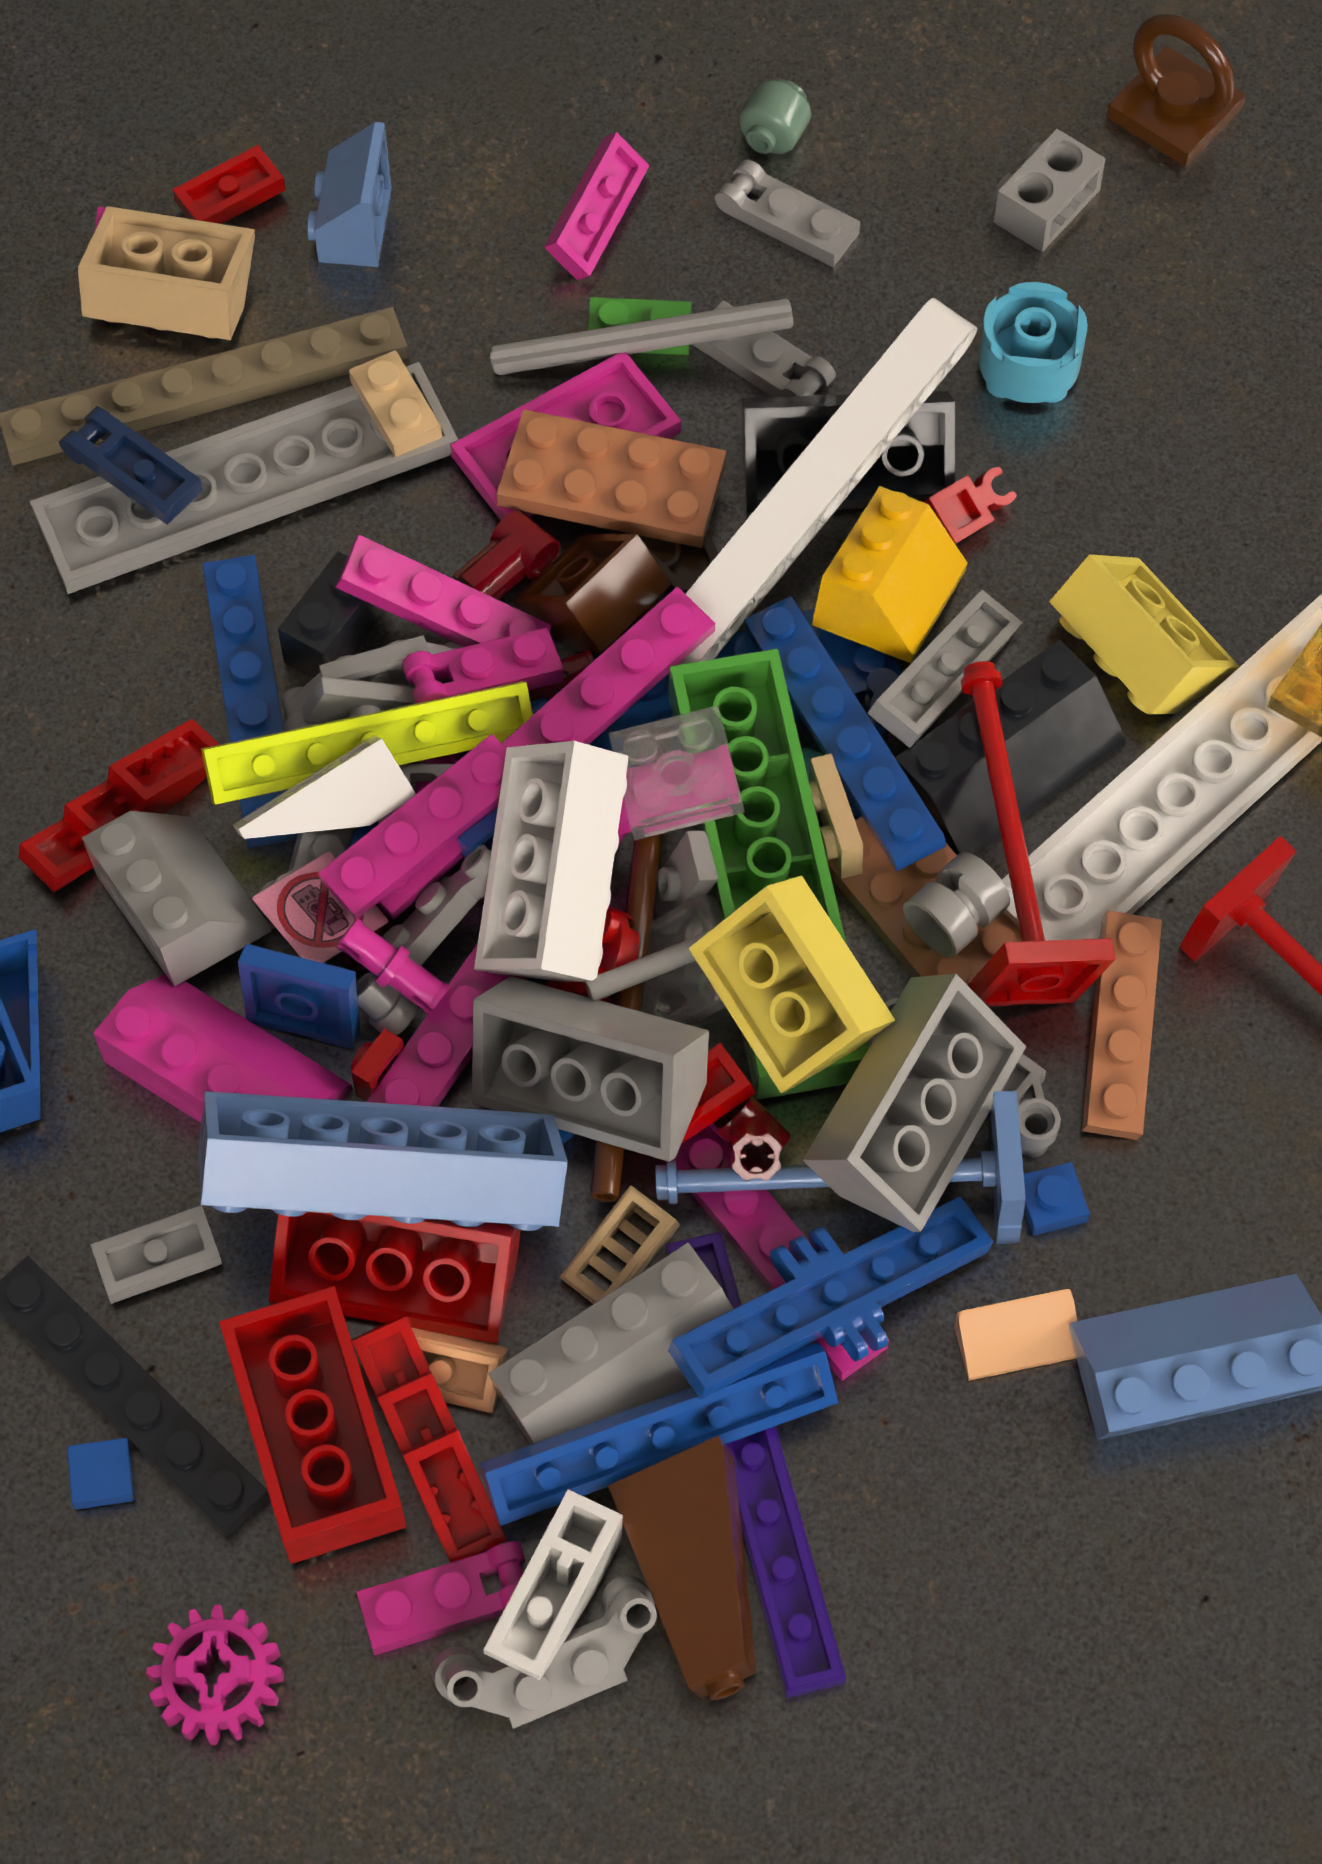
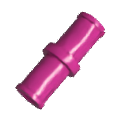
[335,918,449,1015]

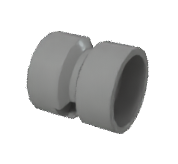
[903,852,1011,958]

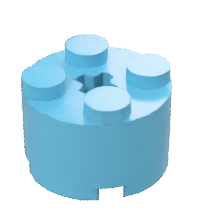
[979,282,1087,403]

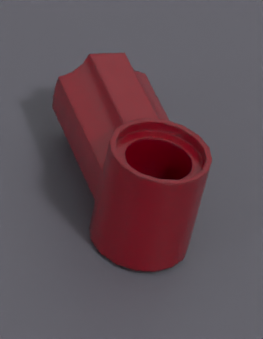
[452,510,560,600]
[713,1096,790,1181]

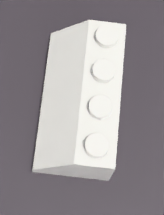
[474,741,629,982]

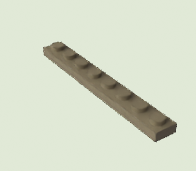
[0,307,409,466]

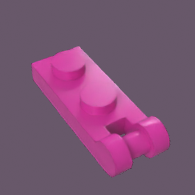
[402,628,563,704]
[356,1541,526,1656]

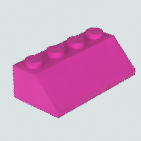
[93,974,353,1123]

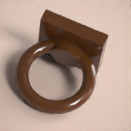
[1106,14,1246,167]

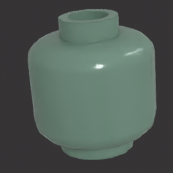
[738,79,812,154]

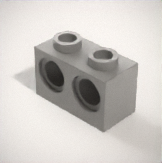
[993,129,1106,252]

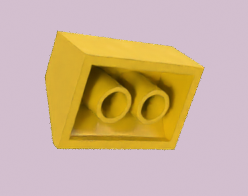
[812,486,968,663]

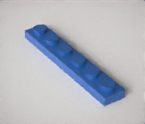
[202,555,298,848]
[744,596,946,871]
[479,1342,839,1526]

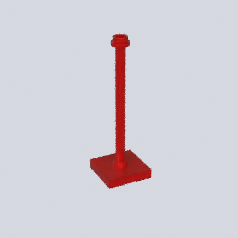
[960,661,1116,1007]
[1179,836,1322,996]

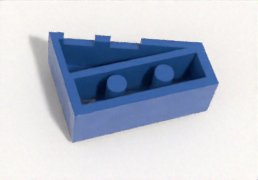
[0,929,41,1132]

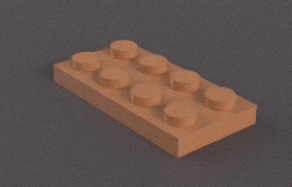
[497,409,727,548]
[827,817,1022,985]

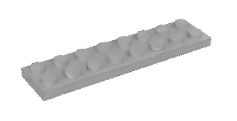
[30,362,458,594]

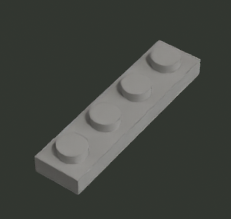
[867,590,1023,748]

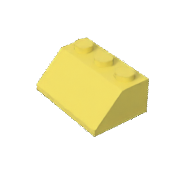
[1049,554,1240,714]
[689,876,895,1093]

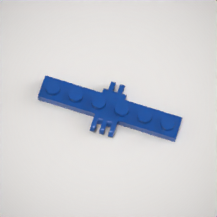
[668,1196,993,1400]

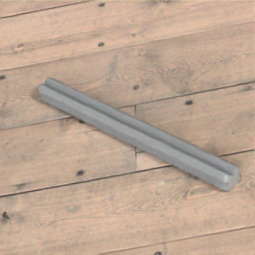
[490,299,794,375]

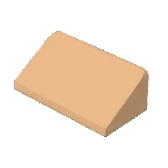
[954,1289,1078,1381]
[411,1327,509,1413]

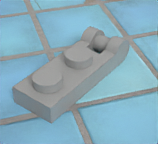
[715,160,860,268]
[692,300,836,397]

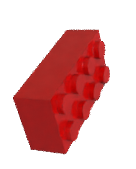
[219,1286,407,1564]

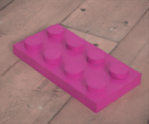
[450,352,681,521]

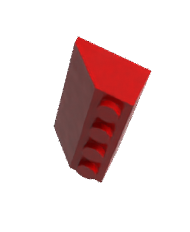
[268,1211,521,1344]

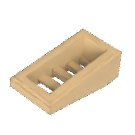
[559,1185,680,1304]

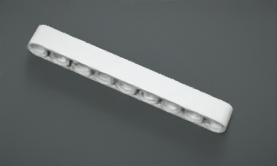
[678,298,977,665]

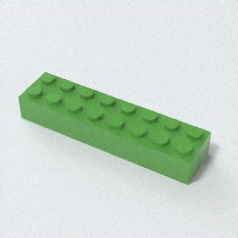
[668,649,870,1100]

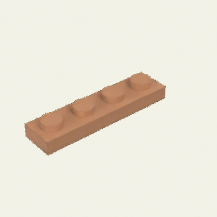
[1081,910,1162,1140]

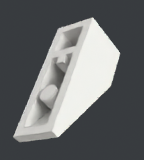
[233,735,416,839]
[483,1490,623,1680]

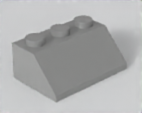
[82,811,271,987]

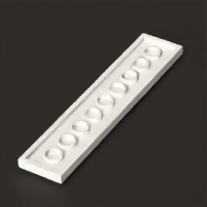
[1002,594,1322,941]

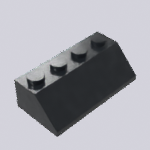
[742,391,955,512]
[895,639,1126,855]

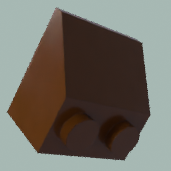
[512,534,671,654]

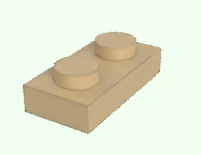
[349,350,442,458]
[809,753,863,879]

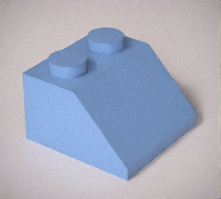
[307,122,392,267]

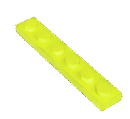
[201,681,533,805]

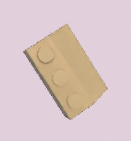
[78,206,255,340]

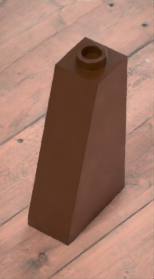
[608,1436,757,1700]

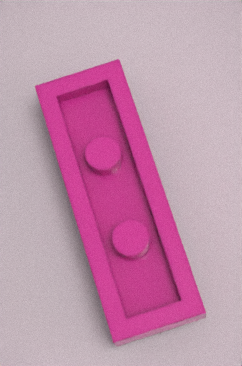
[544,132,650,281]

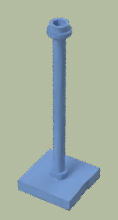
[656,1091,1026,1244]

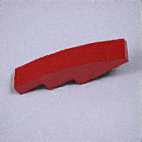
[18,719,220,892]
[351,1315,507,1563]

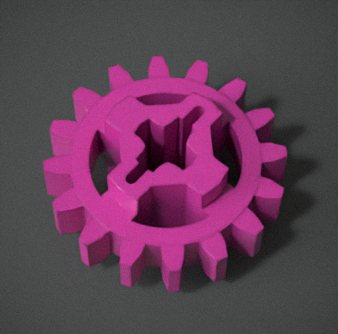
[146,1605,284,1745]

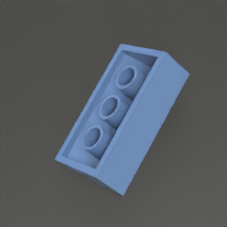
[1069,1274,1322,1440]

